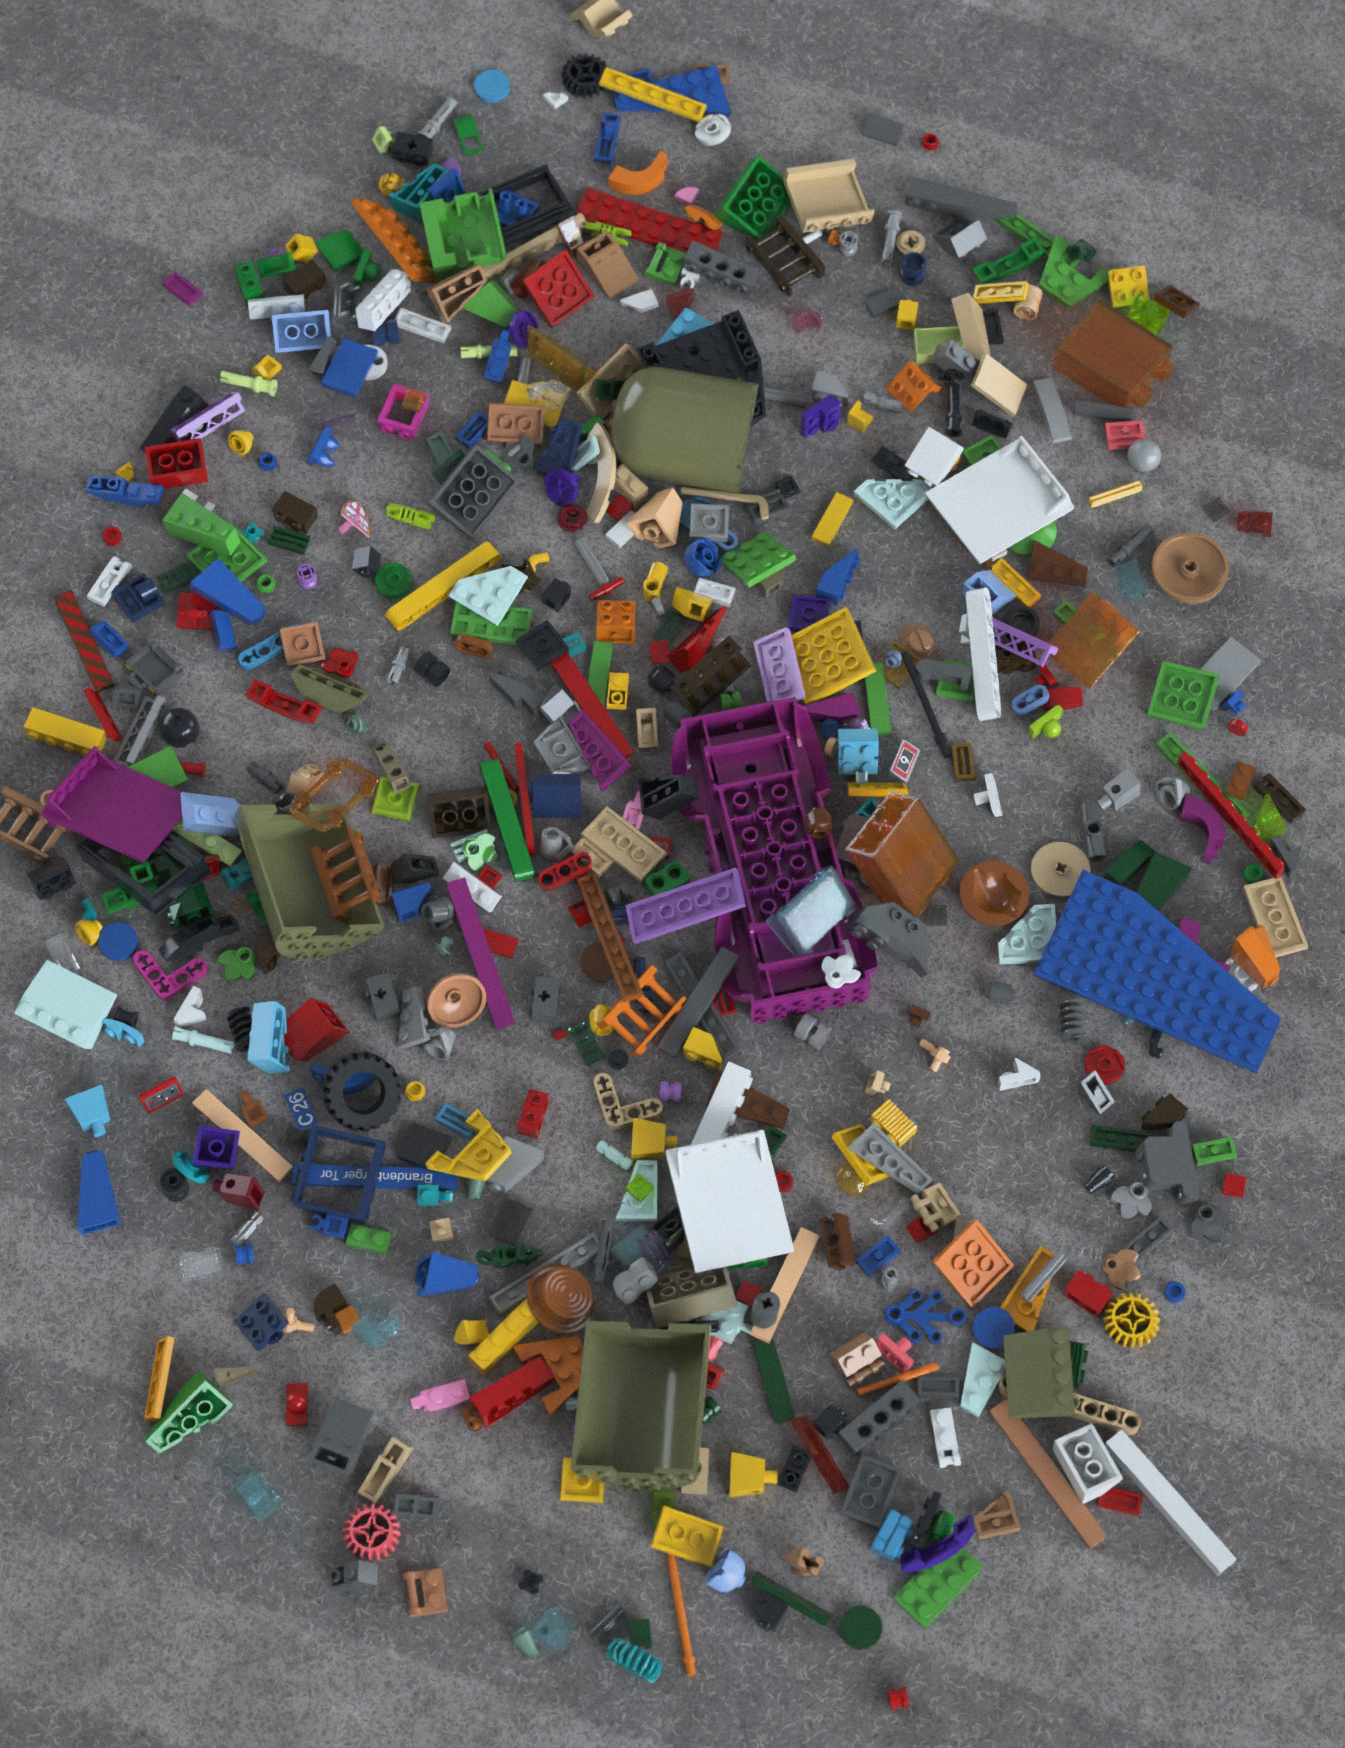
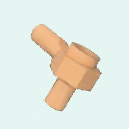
[919,1039,950,1072]
[282,1308,315,1333]

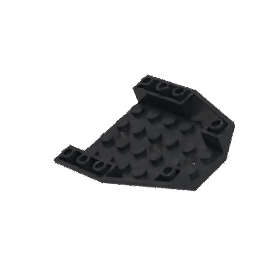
[636,310,766,427]

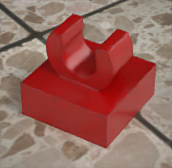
[1034,664,1059,688]

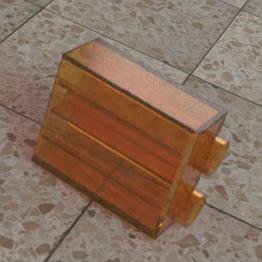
[1053,299,1175,409]
[845,791,960,918]

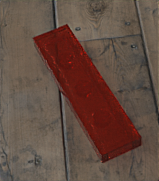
[791,1416,850,1494]

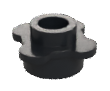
[519,1570,543,1595]

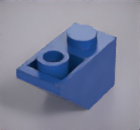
[391,882,432,922]

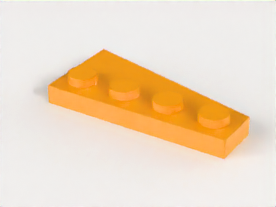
[1000,1246,1055,1332]

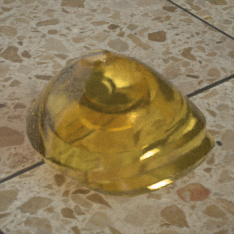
[836,1159,872,1196]

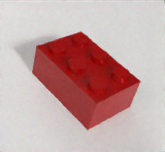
[145,438,209,489]

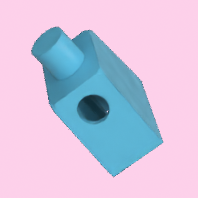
[65,1084,110,1137]

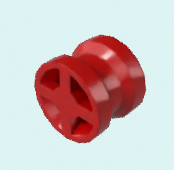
[888,1686,908,1710]

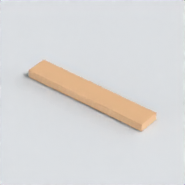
[192,1089,293,1183]
[750,1227,820,1343]

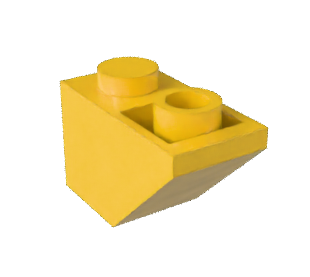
[671,587,713,622]
[607,672,629,710]
[683,1027,722,1070]

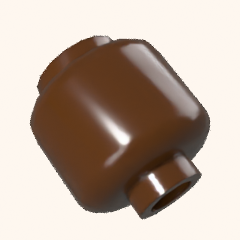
[805,807,832,838]

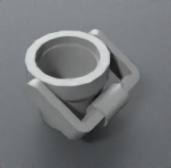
[1156,776,1190,810]
[539,827,574,861]
[421,1027,456,1060]

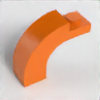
[608,151,668,195]

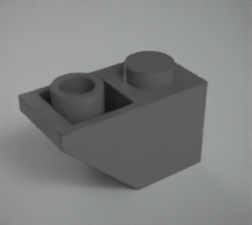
[330,1560,378,1589]

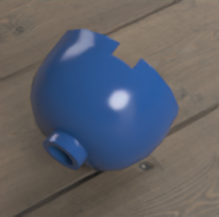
[684,538,722,577]

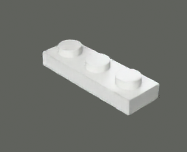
[248,295,305,319]
[443,862,502,912]

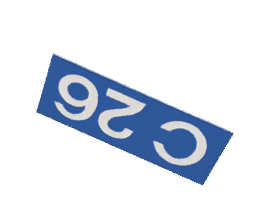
[284,1088,318,1131]

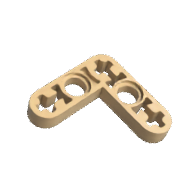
[594,1073,663,1130]

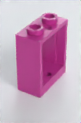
[378,384,430,440]

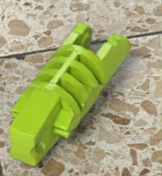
[584,221,632,247]
[386,503,436,530]

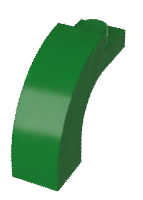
[101,861,157,915]

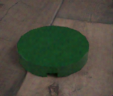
[839,1606,882,1650]

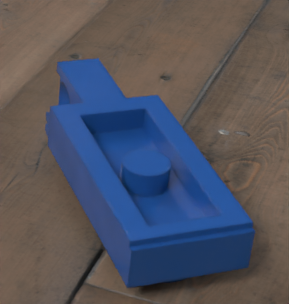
[483,330,512,384]

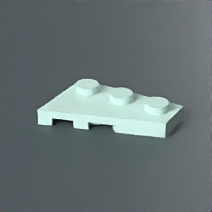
[616,1160,657,1221]
[960,1342,1006,1417]

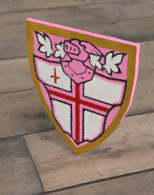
[339,500,371,538]

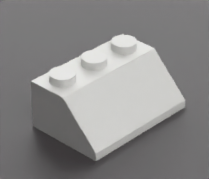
[1052,1424,1123,1504]

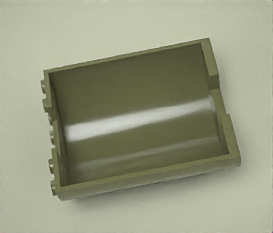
[234,803,385,961]
[570,1321,711,1492]

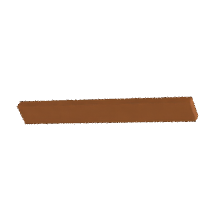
[576,873,643,1002]

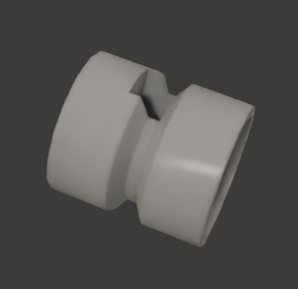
[794,1013,832,1050]

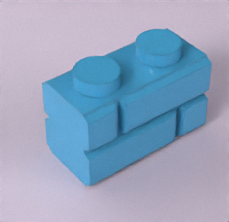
[870,1509,915,1562]

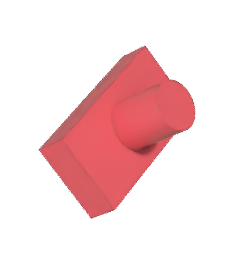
[876,1333,914,1373]

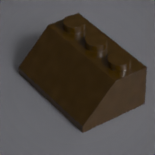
[427,786,491,838]

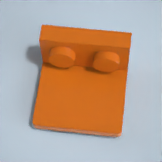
[886,360,942,412]
[596,600,636,644]

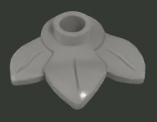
[1111,1182,1152,1219]

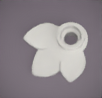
[822,955,861,989]

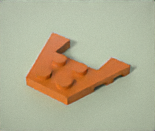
[513,1336,584,1416]

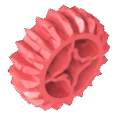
[343,1503,401,1562]

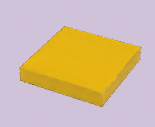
[560,1457,604,1503]

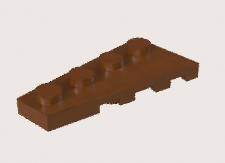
[706,1070,790,1129]

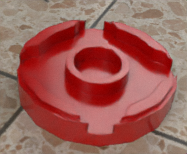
[1084,1045,1125,1085]

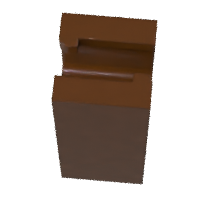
[820,1212,857,1271]

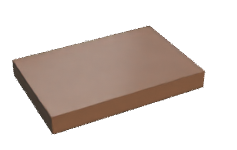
[487,403,546,445]

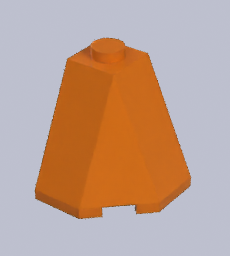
[1230,924,1280,989]

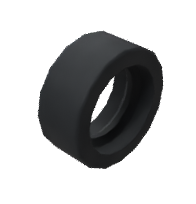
[1003,605,1040,641]

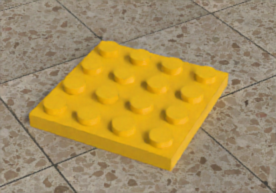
[791,607,876,704]

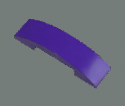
[900,1514,975,1573]

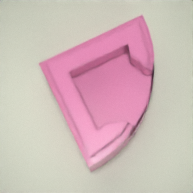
[674,187,699,205]

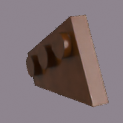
[1028,540,1088,588]

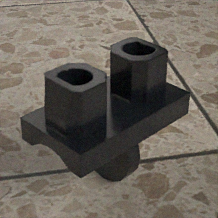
[871,446,908,479]

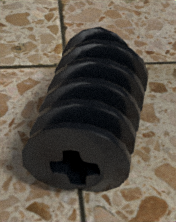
[227,1006,252,1052]

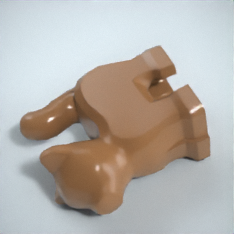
[782,1548,824,1576]

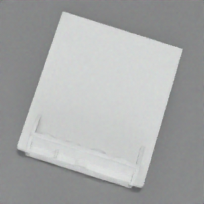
[925,436,1074,564]
[665,1130,794,1273]

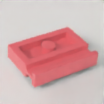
[1104,420,1145,450]

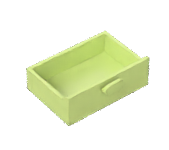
[914,326,964,364]

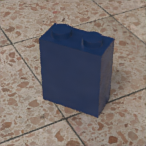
[529,774,581,818]

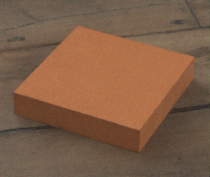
[279,622,325,668]

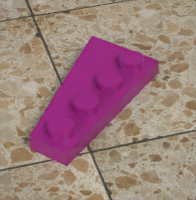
[568,710,632,791]

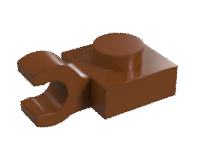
[240,1091,268,1128]

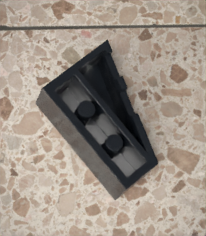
[639,775,699,819]

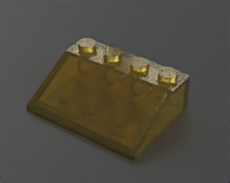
[527,324,598,392]

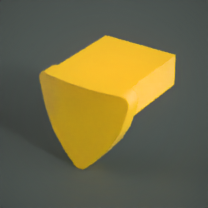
[252,355,282,380]
[454,1320,489,1345]

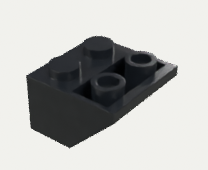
[27,857,76,900]

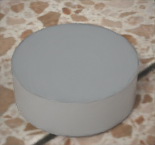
[651,596,665,616]

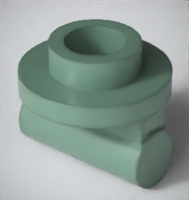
[347,713,369,734]
[434,937,454,956]

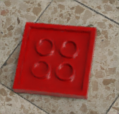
[521,250,595,328]

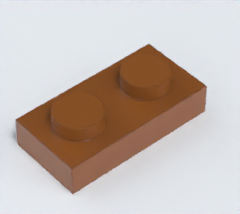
[1225,761,1256,801]

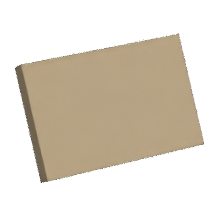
[971,354,1027,416]

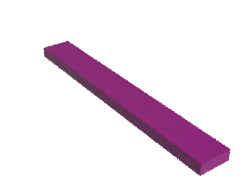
[446,878,515,1030]

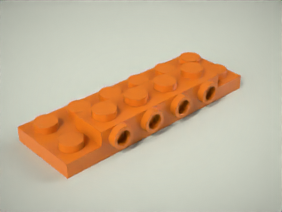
[351,198,435,284]

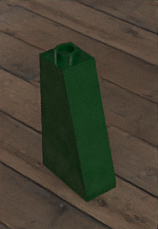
[1137,852,1192,911]

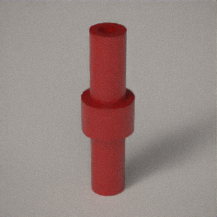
[588,577,625,601]

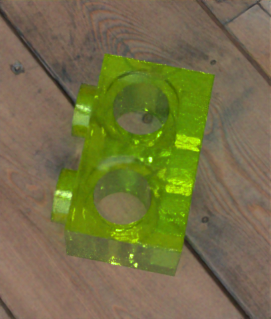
[1125,293,1170,335]

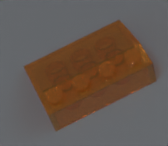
[1043,591,1140,689]

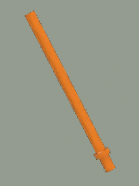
[666,1553,696,1676]

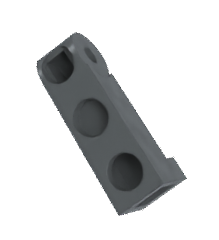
[916,659,972,692]

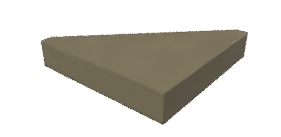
[213,1366,255,1388]

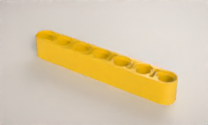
[385,541,501,631]

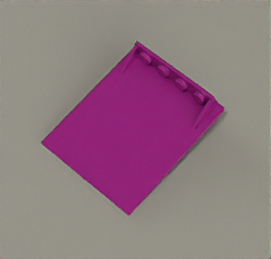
[41,746,182,863]

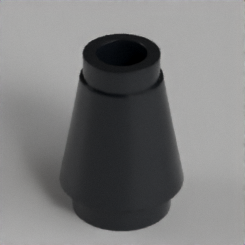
[1084,1165,1114,1194]

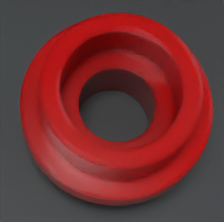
[921,133,939,151]

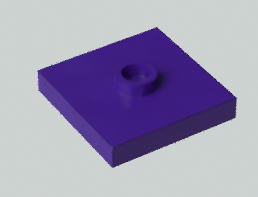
[788,594,830,632]

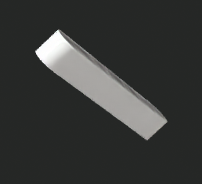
[966,588,1001,721]

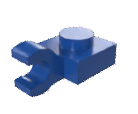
[601,113,621,140]

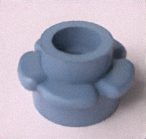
[883,650,902,668]

